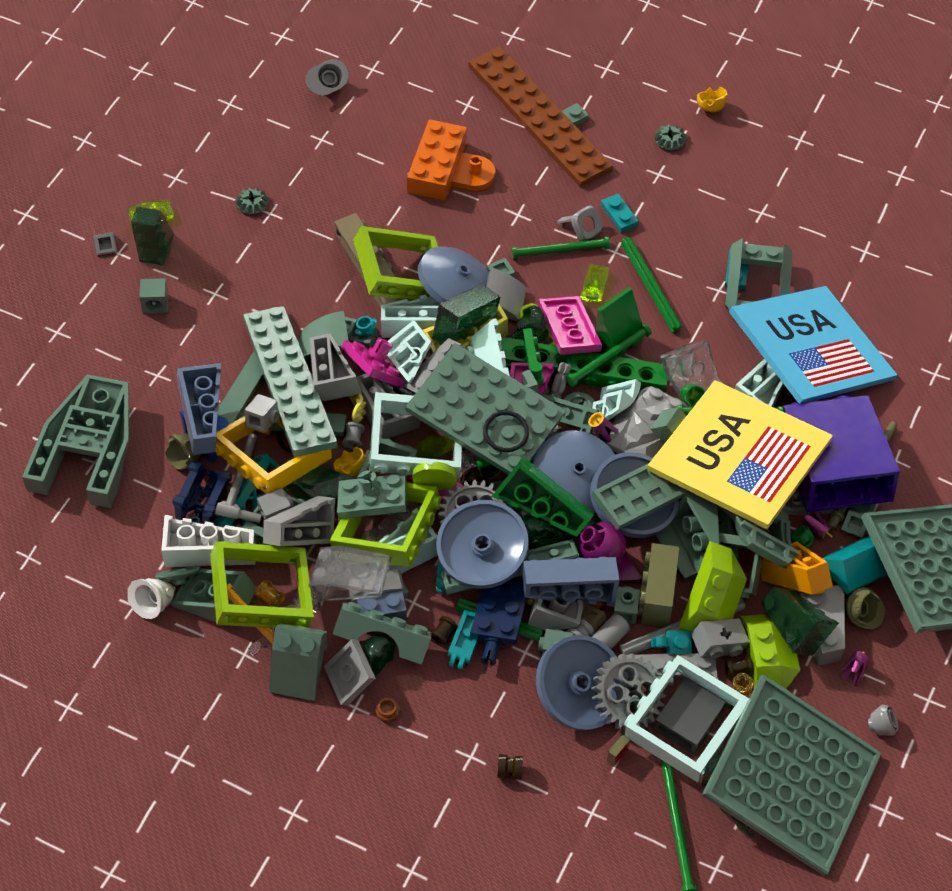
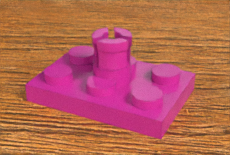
[341,337,406,387]

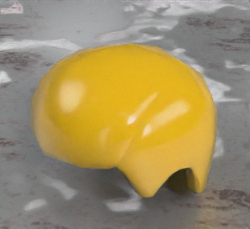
[697,87,728,113]
[333,447,366,479]

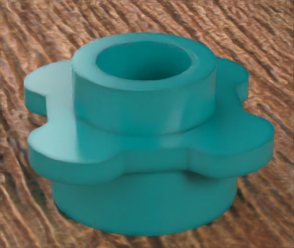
[355,316,377,336]

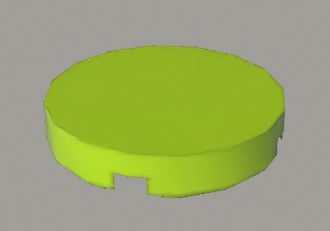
[412,462,458,490]

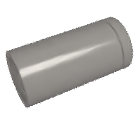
[592,614,630,649]

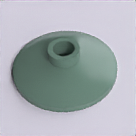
[155,566,200,585]

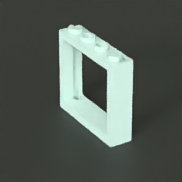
[369,392,462,479]
[624,655,749,782]

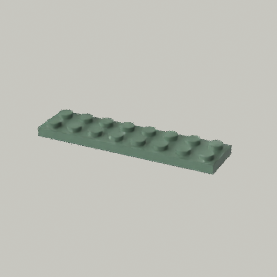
[591,463,690,531]

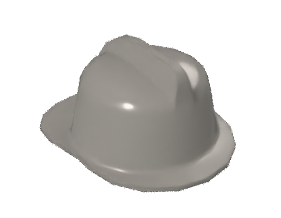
[306,59,349,96]

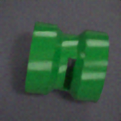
[680,384,706,407]

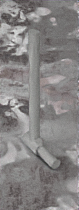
[215,433,262,523]

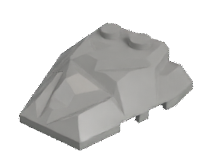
[607,386,690,458]

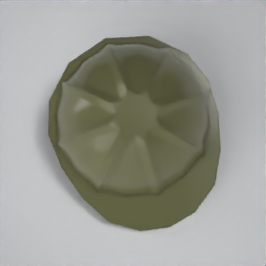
[165,433,200,470]
[845,587,885,629]

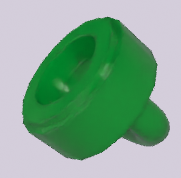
[790,526,814,549]

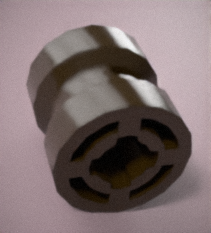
[459,467,490,487]
[497,754,523,780]

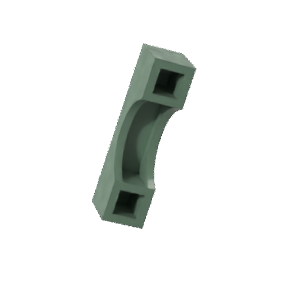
[333,602,431,664]

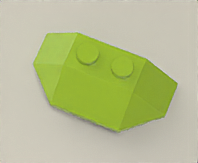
[678,541,747,633]
[740,614,800,689]

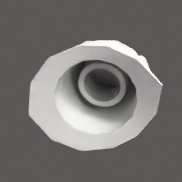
[128,578,176,619]

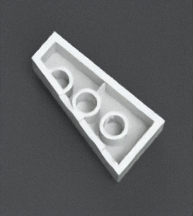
[161,515,256,567]

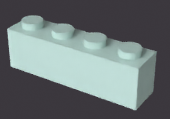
[467,319,510,376]

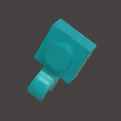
[651,630,692,654]

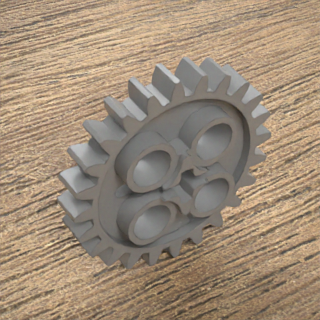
[438,480,511,548]
[591,653,666,731]

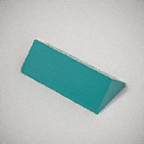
[822,536,888,595]

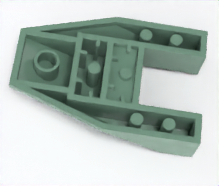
[22,374,129,508]

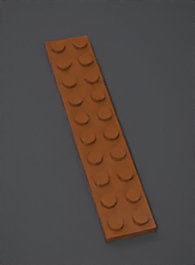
[468,46,613,187]

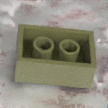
[638,543,679,628]

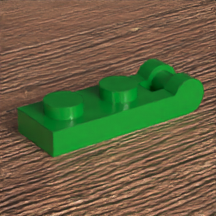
[523,328,544,386]

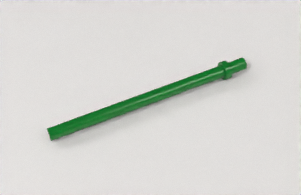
[661,760,697,891]

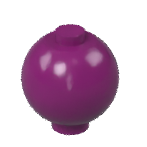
[580,522,626,563]

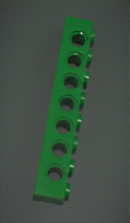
[501,337,670,393]

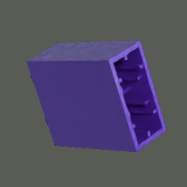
[783,395,900,512]

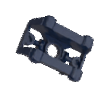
[172,462,232,524]

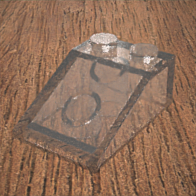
[660,341,719,407]
[309,546,392,601]

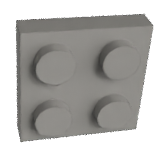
[324,639,376,706]

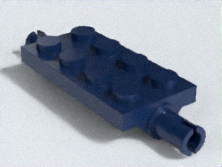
[470,576,528,666]

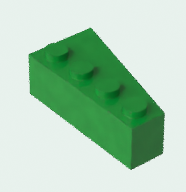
[491,457,595,537]

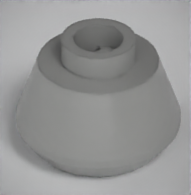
[868,704,898,736]

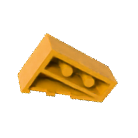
[760,541,833,595]

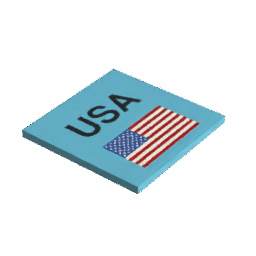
[729,286,897,404]

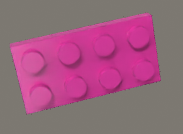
[538,296,602,355]

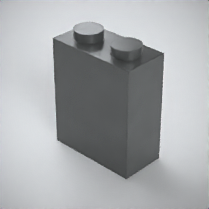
[654,677,726,754]

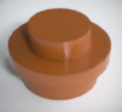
[375,698,399,721]

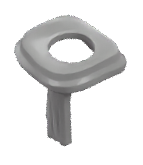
[557,206,603,242]

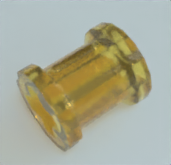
[255,580,285,607]
[731,673,754,698]

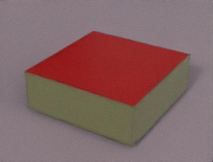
[607,735,630,766]

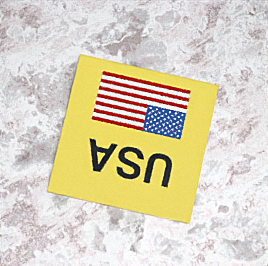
[647,380,833,529]

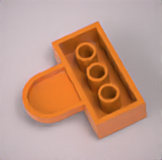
[407,119,495,201]

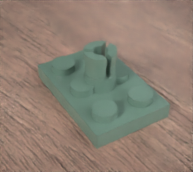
[337,470,407,519]

